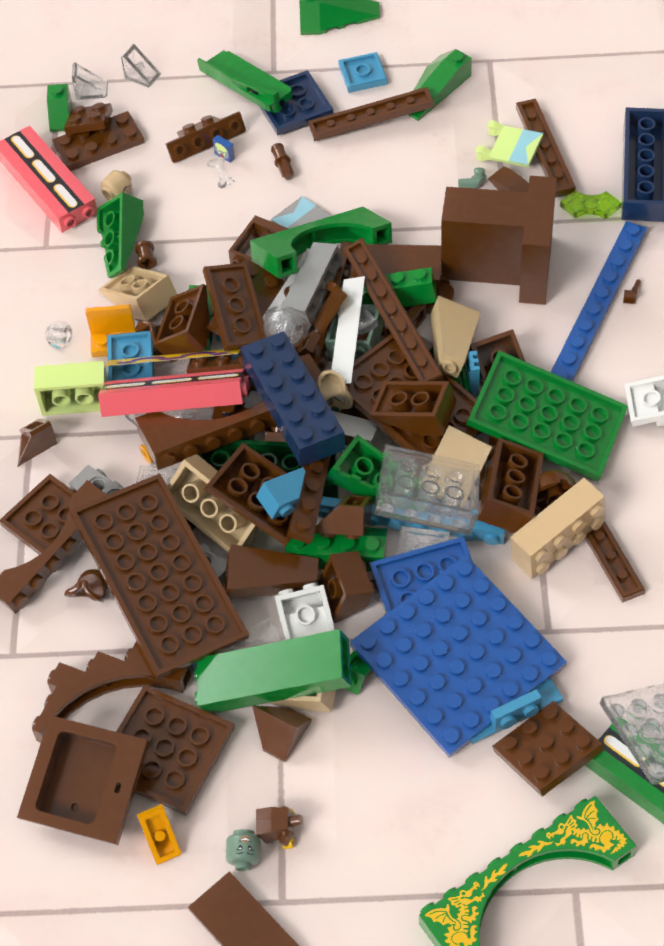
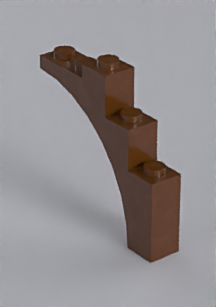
[32,641,194,743]

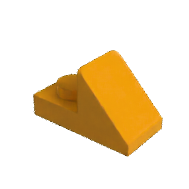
[137,804,182,865]

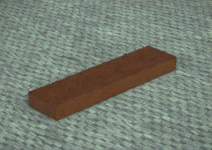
[585,521,645,603]

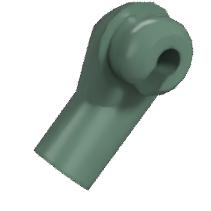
[458,167,486,189]

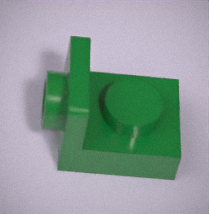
[344,651,372,695]

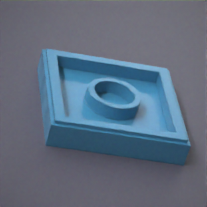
[338,52,388,93]

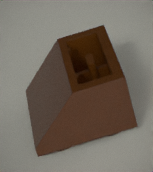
[314,495,372,539]

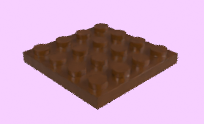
[116,685,235,816]

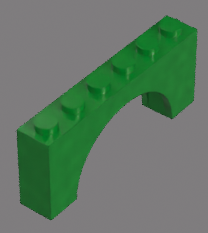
[250,206,392,278]

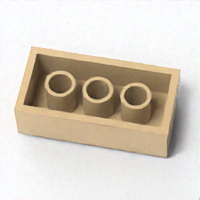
[167,454,260,552]
[510,478,605,579]

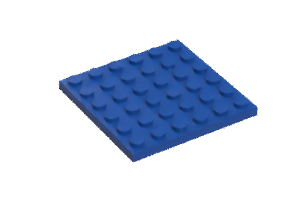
[350,555,567,758]

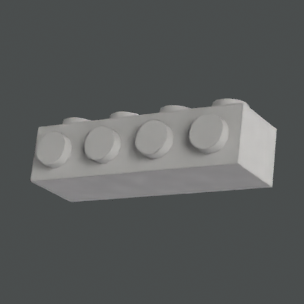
[281,242,343,326]

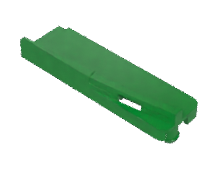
[197,50,293,113]

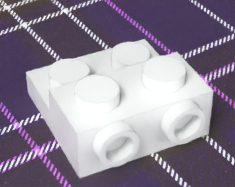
[625,375,664,427]
[274,583,335,640]

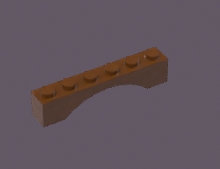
[0,480,107,614]

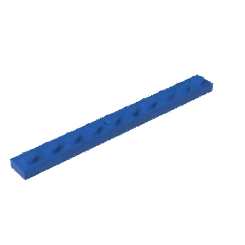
[551,221,647,382]

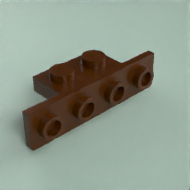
[165,111,246,163]

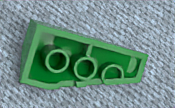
[97,192,144,279]

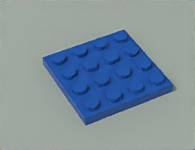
[369,536,473,614]

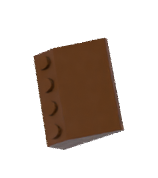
[204,443,323,546]

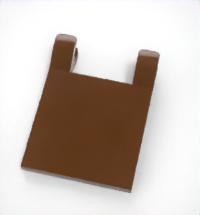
[313,280,348,334]

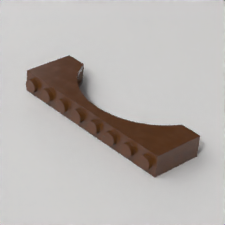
[135,353,333,470]

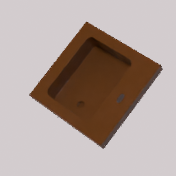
[17,715,150,845]

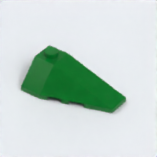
[299,0,380,35]
[408,49,472,121]

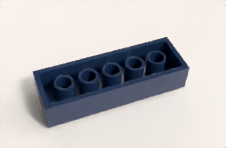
[621,107,664,222]
[241,331,345,467]

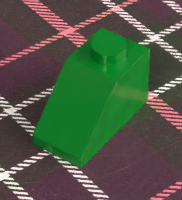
[47,84,72,132]

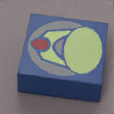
[213,135,235,163]

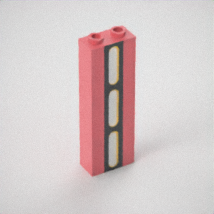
[0,126,97,233]
[98,369,250,417]

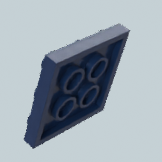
[252,70,334,136]

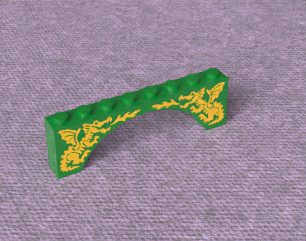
[419,796,636,946]

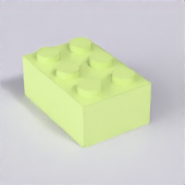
[34,361,108,416]

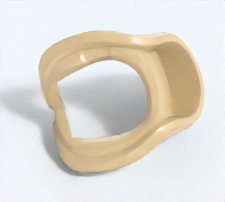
[317,370,353,409]

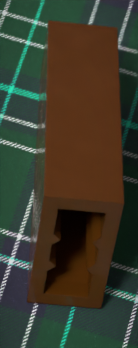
[224,544,322,600]

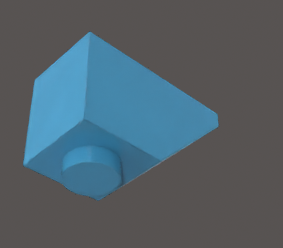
[256,467,305,519]

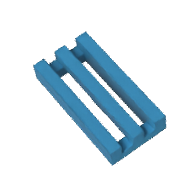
[467,351,480,397]

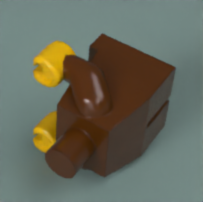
[256,806,303,850]

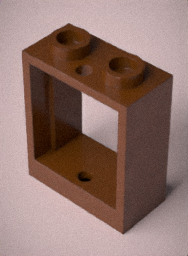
[228,215,289,264]

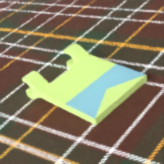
[475,120,543,168]

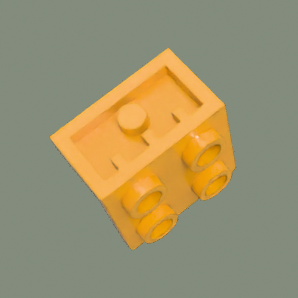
[85,305,136,357]

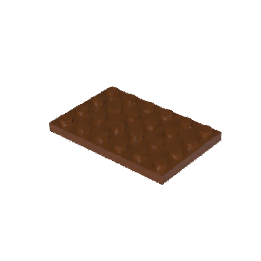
[346,334,482,470]

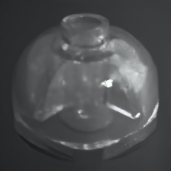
[263,306,310,348]

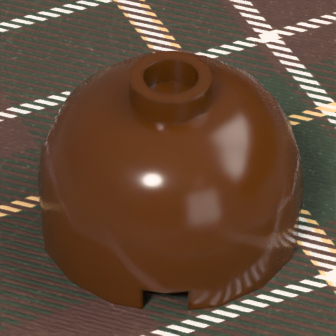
[535,470,576,514]

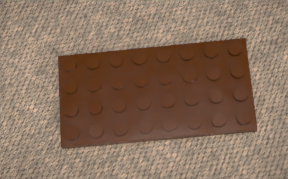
[70,473,249,680]

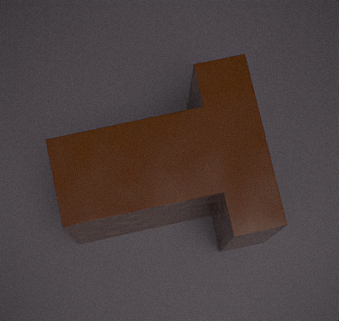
[441,175,557,305]

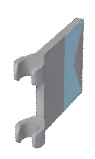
[271,196,333,229]

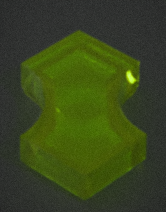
[560,190,622,219]

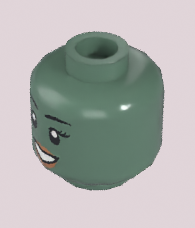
[226,829,261,871]

